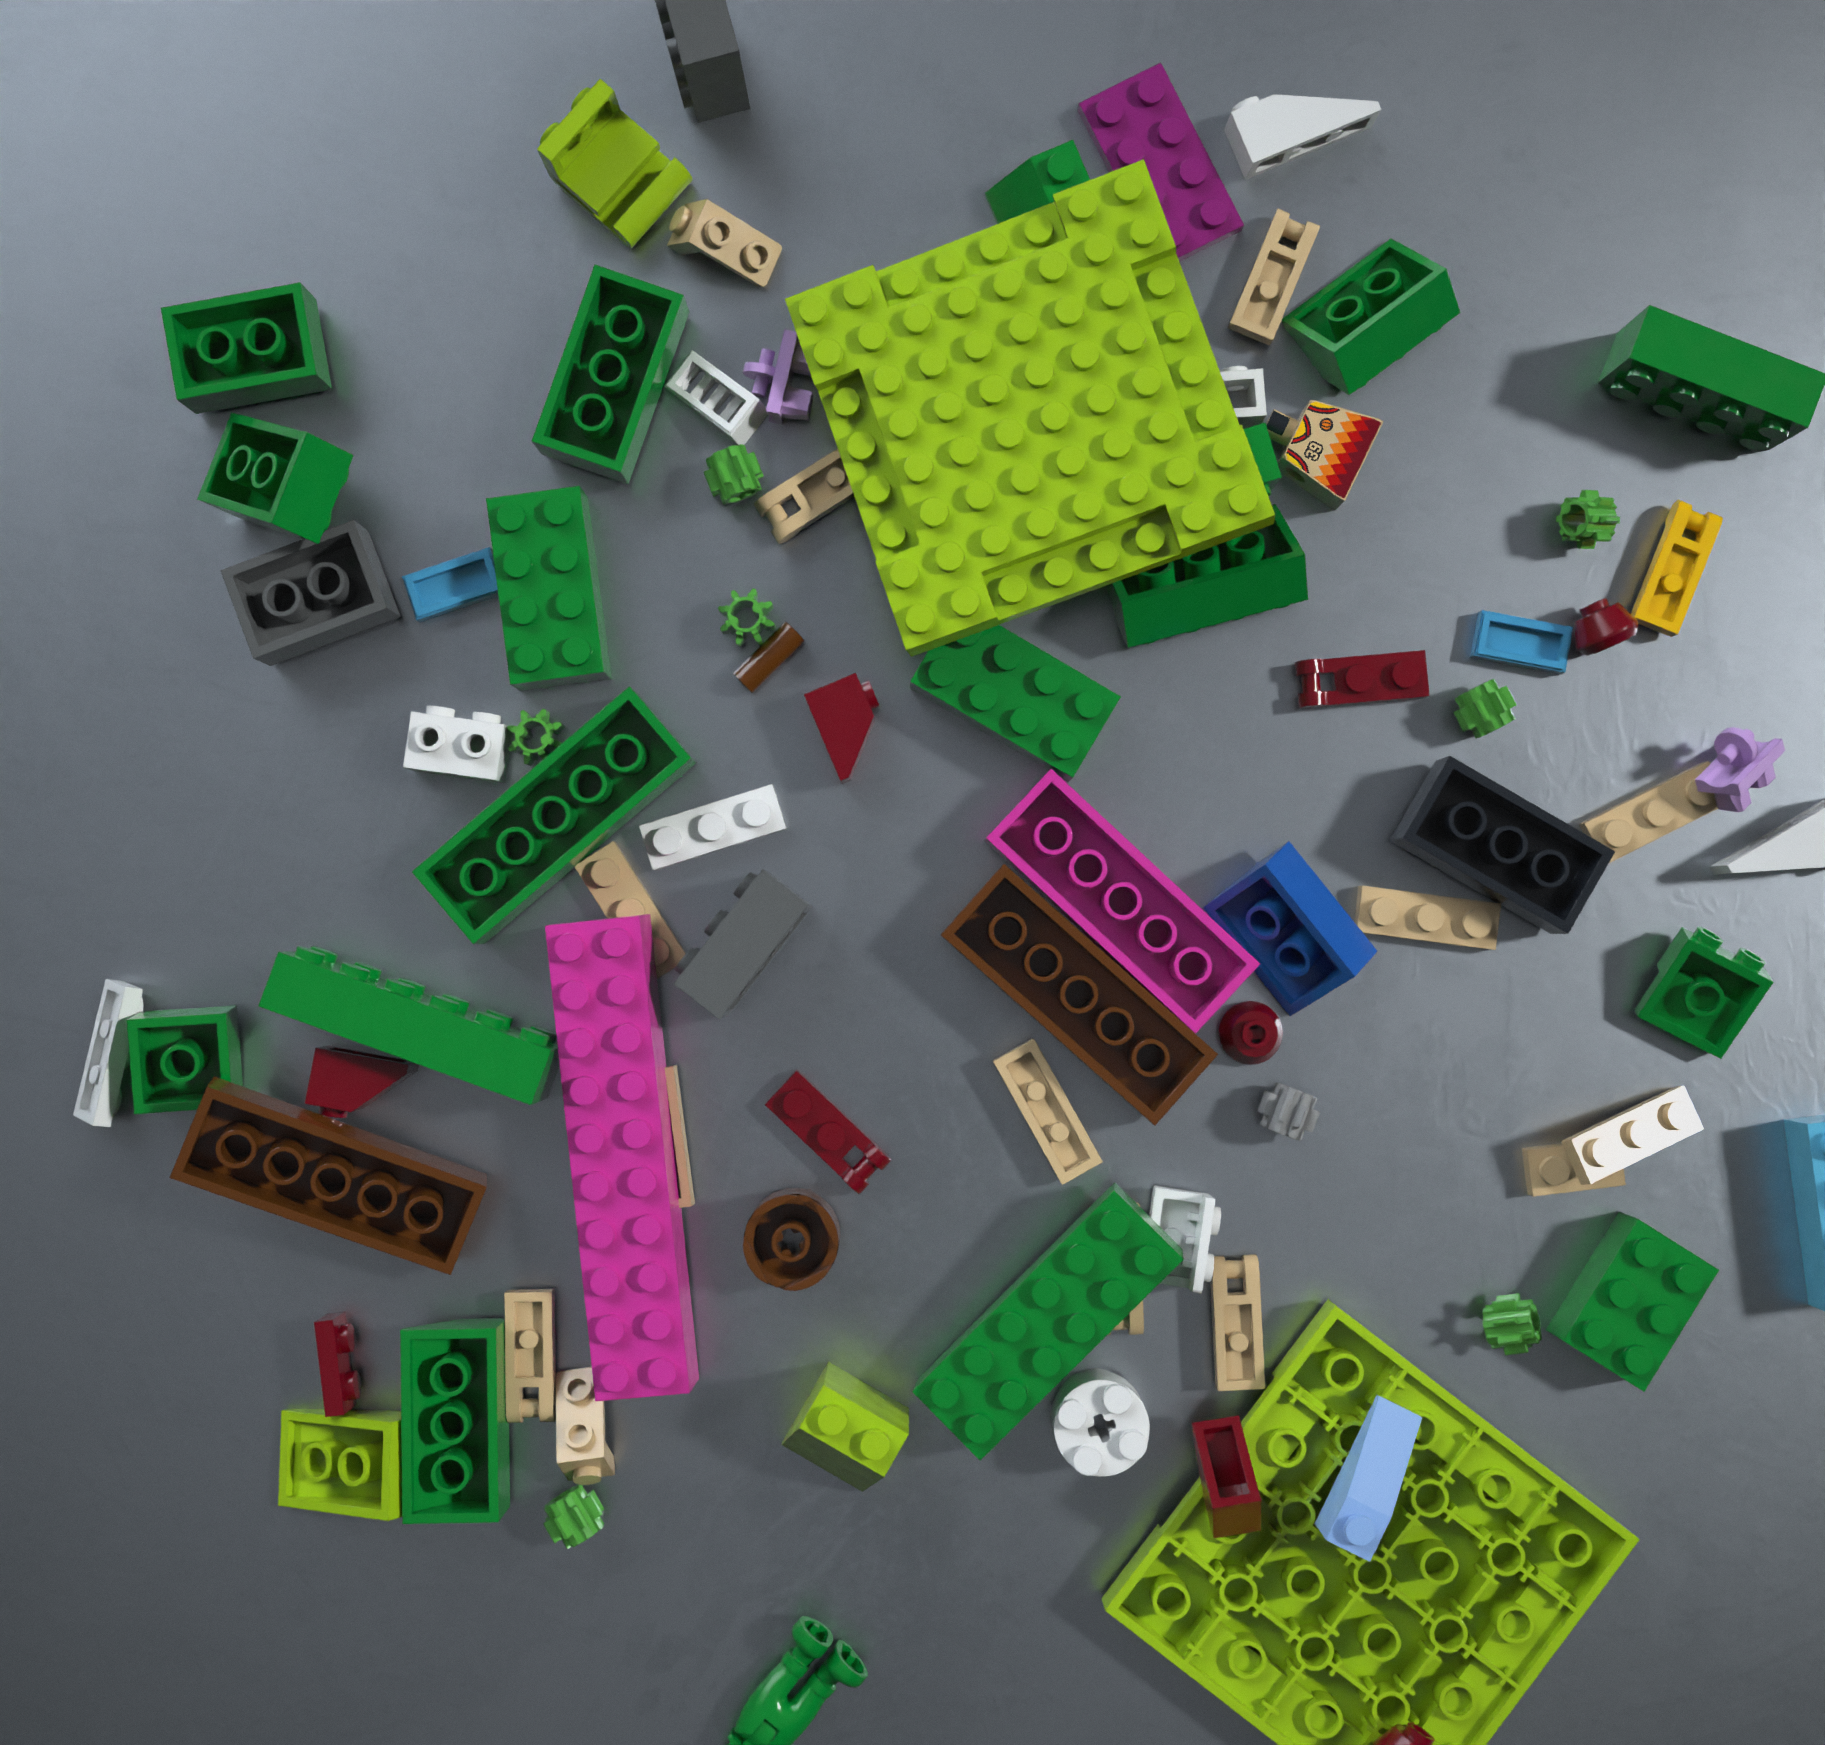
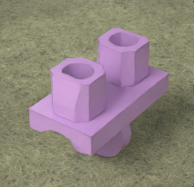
[743,329,814,425]
[1695,727,1785,812]

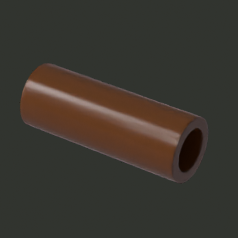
[733,621,805,693]

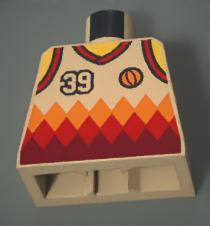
[1266,400,1384,510]

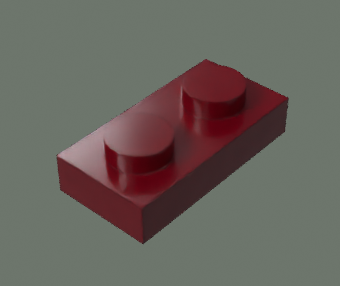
[314,1311,361,1417]

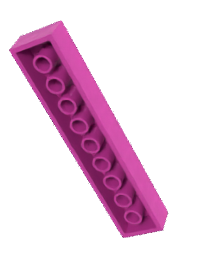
[545,914,699,1401]

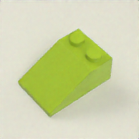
[278,1409,402,1521]

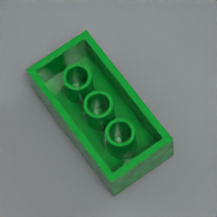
[532,264,690,484]
[1598,305,1825,451]
[486,486,612,691]
[910,625,1121,782]

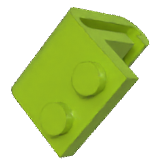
[537,79,693,249]

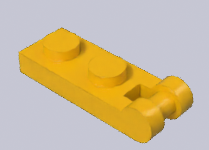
[1631,500,1723,637]

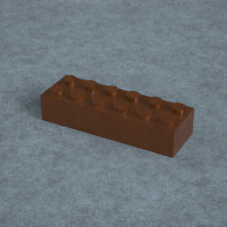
[940,864,1218,1126]
[169,1076,487,1275]

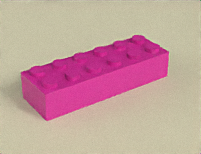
[984,769,1260,1034]

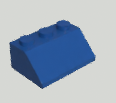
[1203,841,1377,1016]

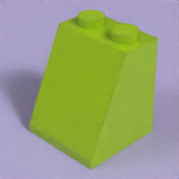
[781,1361,909,1492]

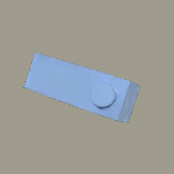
[1315,1395,1422,1562]

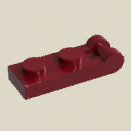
[1295,650,1430,709]
[765,1070,892,1194]

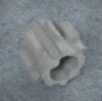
[1257,1082,1320,1141]

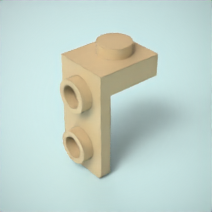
[667,199,782,287]
[555,1367,615,1485]

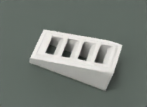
[664,350,768,445]

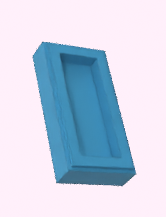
[402,547,498,623]
[1470,610,1573,675]

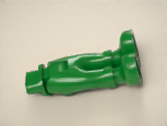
[727,1616,868,1745]

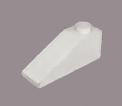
[1224,94,1382,180]
[1710,799,1825,875]

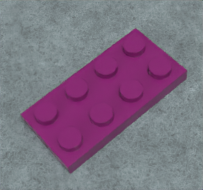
[1077,62,1244,262]

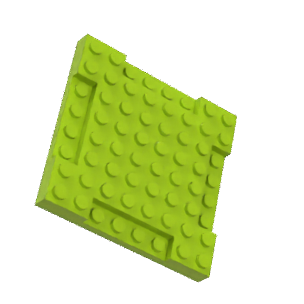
[785,159,1275,657]
[1101,1299,1640,1745]

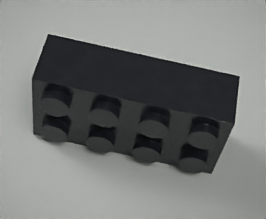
[1390,756,1615,934]

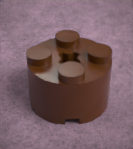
[743,1188,840,1291]

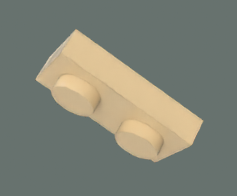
[1522,1143,1626,1197]

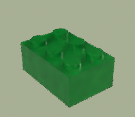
[161,282,332,414]
[197,412,354,544]
[1546,1212,1719,1392]

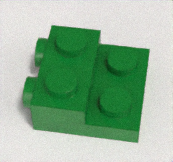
[1634,926,1774,1059]

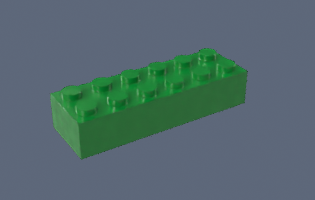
[412,686,697,944]
[258,946,560,1105]
[912,1182,1184,1461]

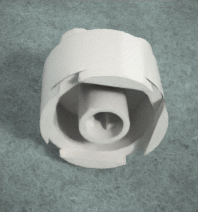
[1050,1368,1150,1477]

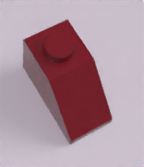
[804,673,879,784]
[305,1045,419,1118]
[1192,1415,1261,1538]

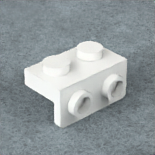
[1149,1185,1221,1294]

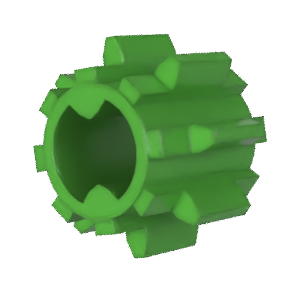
[703,444,764,505]
[1556,490,1620,549]
[718,588,776,647]
[1453,679,1517,739]
[507,708,565,766]
[1482,1293,1542,1355]
[543,1485,604,1549]

